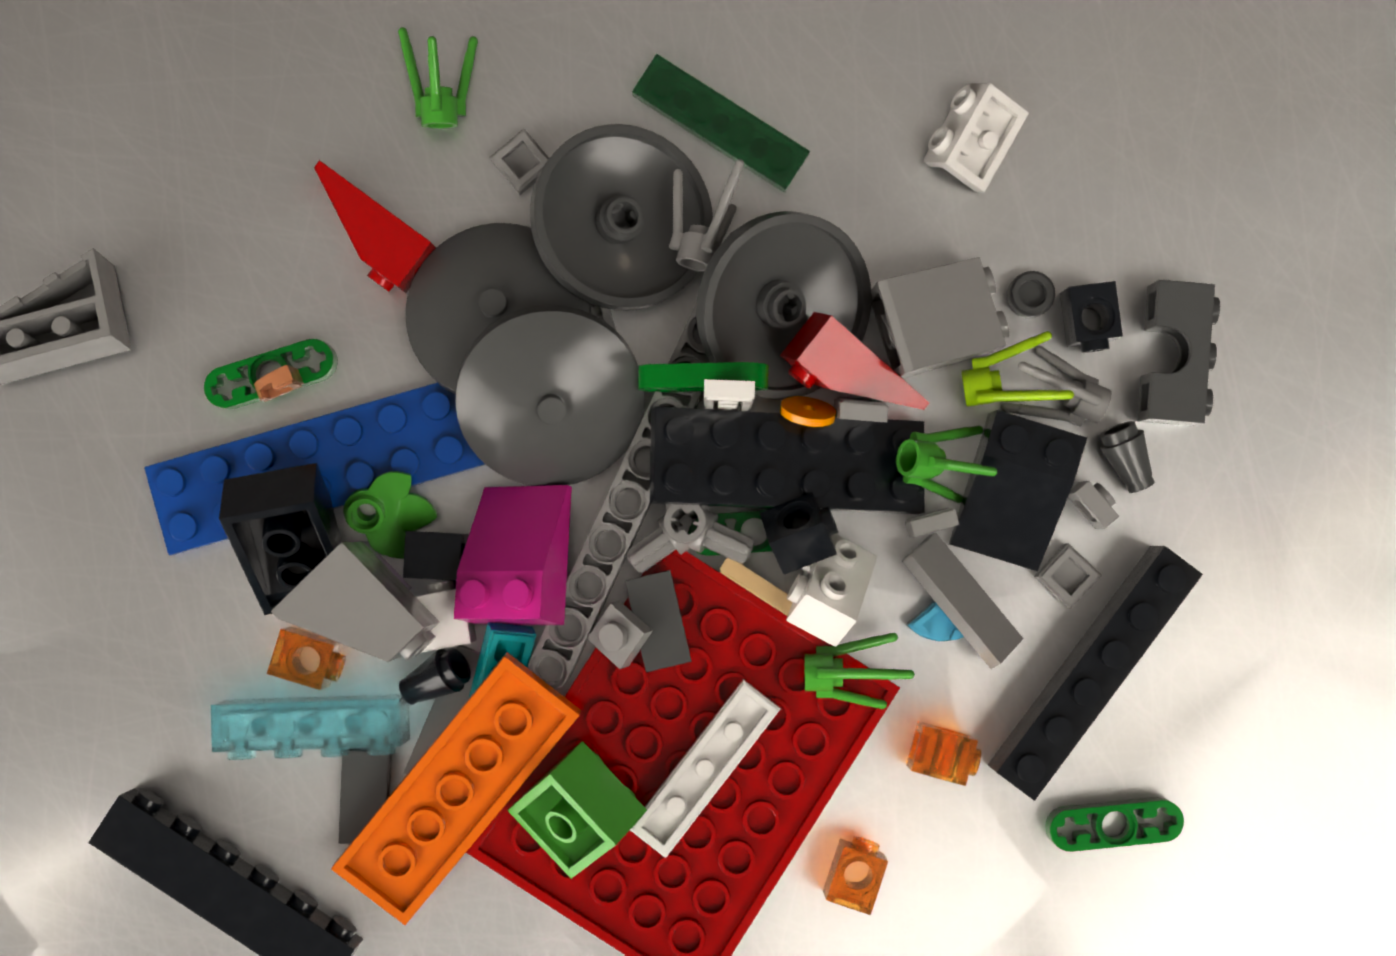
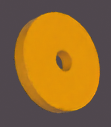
[780,396,836,427]

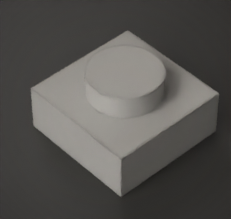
[1068,481,1120,529]
[587,601,653,669]

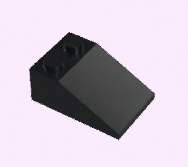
[949,410,1087,571]
[219,463,342,615]

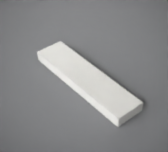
[704,379,755,412]
[630,679,781,858]

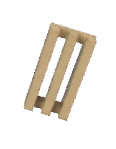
[719,557,793,616]

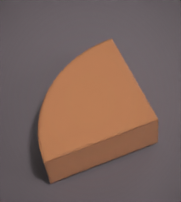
[254,365,304,402]

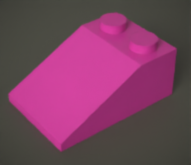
[454,485,572,625]

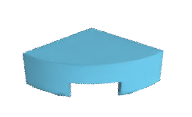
[906,601,964,641]

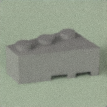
[0,248,131,385]

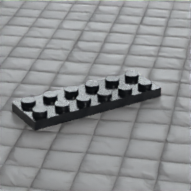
[650,406,925,515]

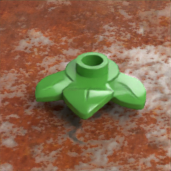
[343,471,437,559]

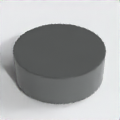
[1007,271,1055,318]

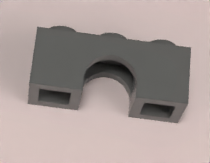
[1137,280,1220,426]

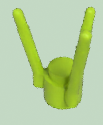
[962,331,1074,407]

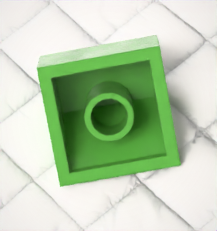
[507,741,647,879]

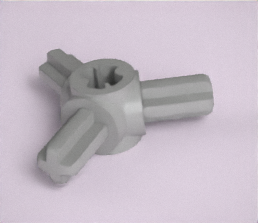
[626,504,754,573]

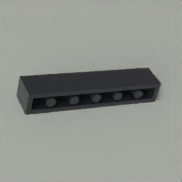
[988,546,1203,801]
[88,788,363,956]

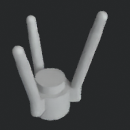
[669,159,744,272]
[1001,346,1112,426]

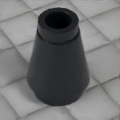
[399,648,471,705]

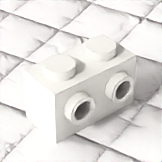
[786,534,877,647]

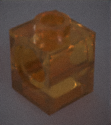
[267,626,346,690]
[906,721,981,786]
[823,836,888,915]

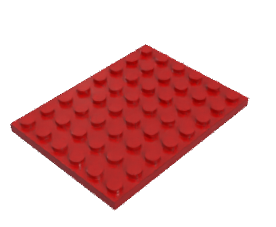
[466,550,900,956]

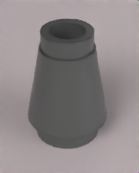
[1100,421,1155,493]

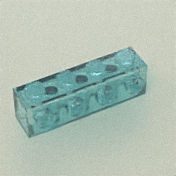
[211,694,410,760]

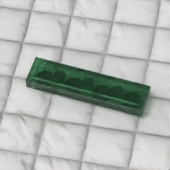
[632,54,810,193]

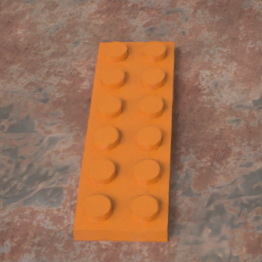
[331,652,581,925]

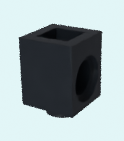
[1060,281,1123,353]
[760,492,839,575]
[403,531,468,580]

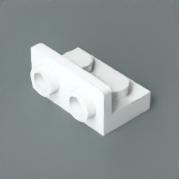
[923,83,1029,192]

